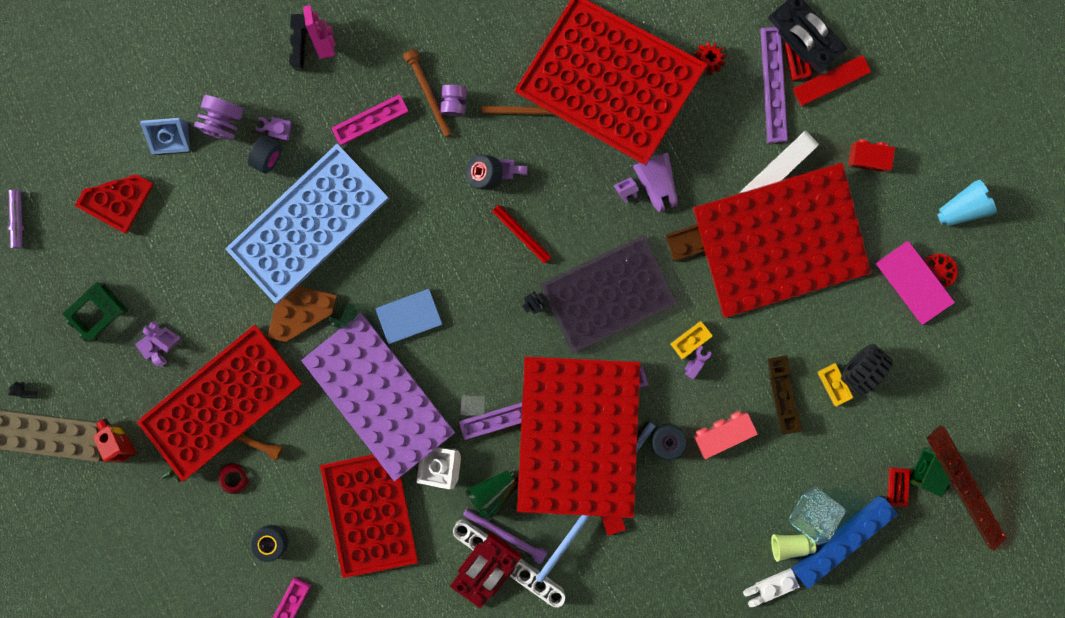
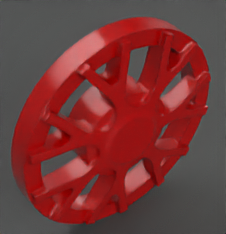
[924,254,958,289]

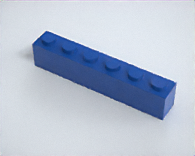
[791,496,898,589]

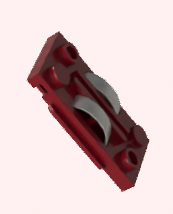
[450,532,522,609]

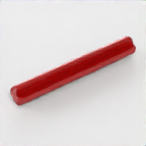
[492,205,551,264]

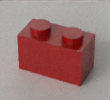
[848,139,895,173]

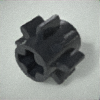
[522,291,546,315]

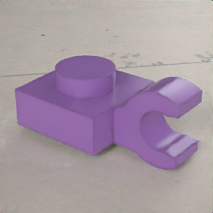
[498,159,528,180]
[135,336,167,367]
[685,346,711,379]

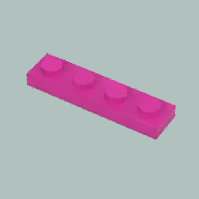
[331,94,409,146]

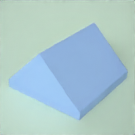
[140,118,190,154]

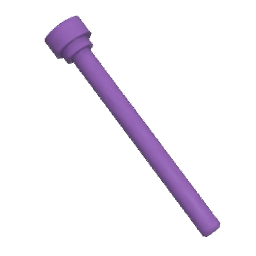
[463,509,548,565]

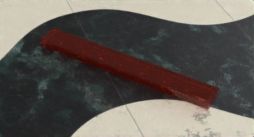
[927,425,1007,551]

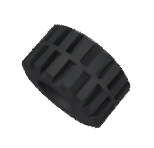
[841,344,893,396]

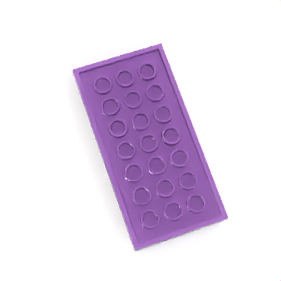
[301,313,456,481]

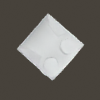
[416,447,461,489]

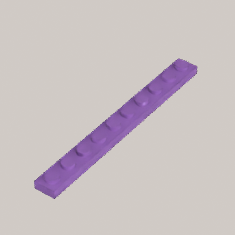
[459,366,648,440]

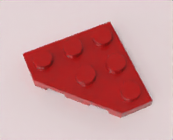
[75,174,155,234]

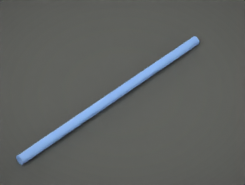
[536,422,656,583]

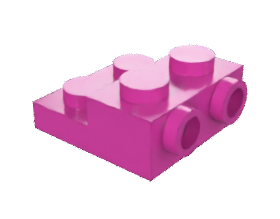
[303,5,336,59]

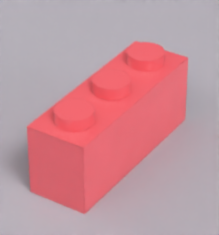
[693,411,758,459]

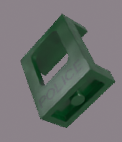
[62,282,129,342]

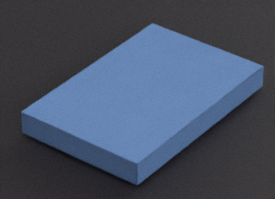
[375,289,443,344]

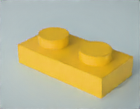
[670,321,712,359]
[817,363,853,407]

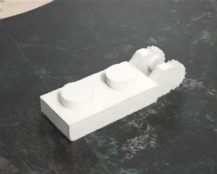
[743,568,800,607]

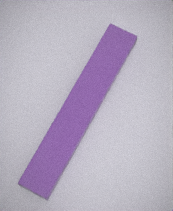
[760,27,788,143]

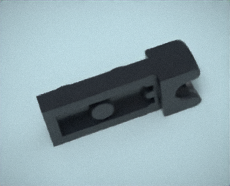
[289,14,309,71]

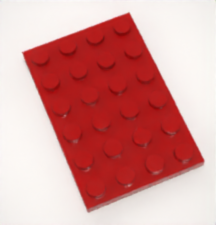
[320,454,418,578]

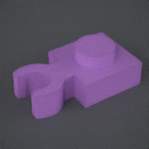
[256,117,292,141]
[143,321,180,352]

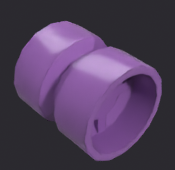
[441,85,467,116]

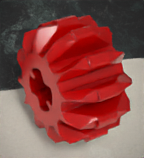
[694,41,726,75]

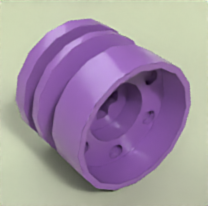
[194,95,244,140]

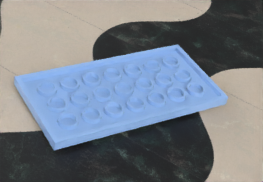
[226,144,389,305]

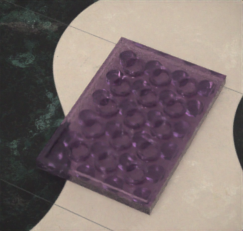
[540,235,677,353]

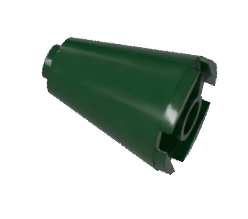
[465,470,519,522]

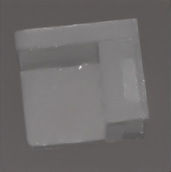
[461,394,486,416]

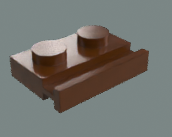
[665,224,704,261]

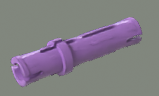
[8,190,24,248]

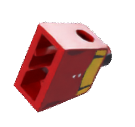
[93,418,137,463]

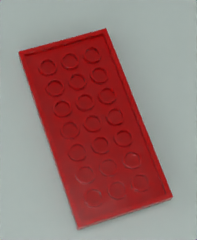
[137,325,303,482]

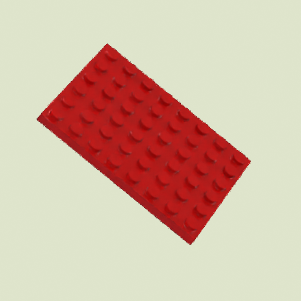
[514,0,708,166]
[693,162,871,318]
[517,357,640,518]

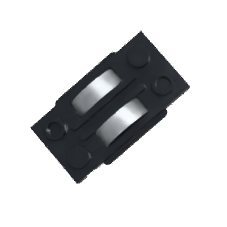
[768,0,848,74]

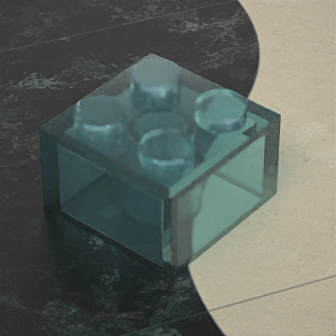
[788,486,846,545]

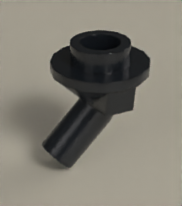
[8,381,37,399]

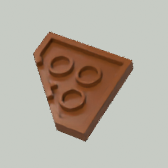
[267,286,338,342]

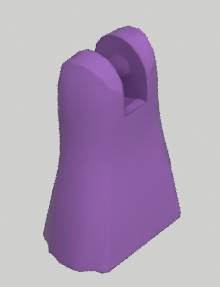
[633,153,678,213]

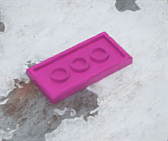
[875,241,955,325]

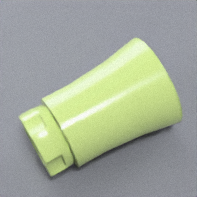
[771,534,816,562]

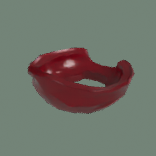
[219,463,249,494]

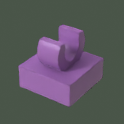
[614,177,639,203]

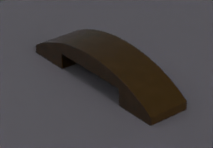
[767,355,802,435]

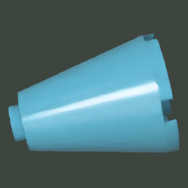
[937,179,997,226]

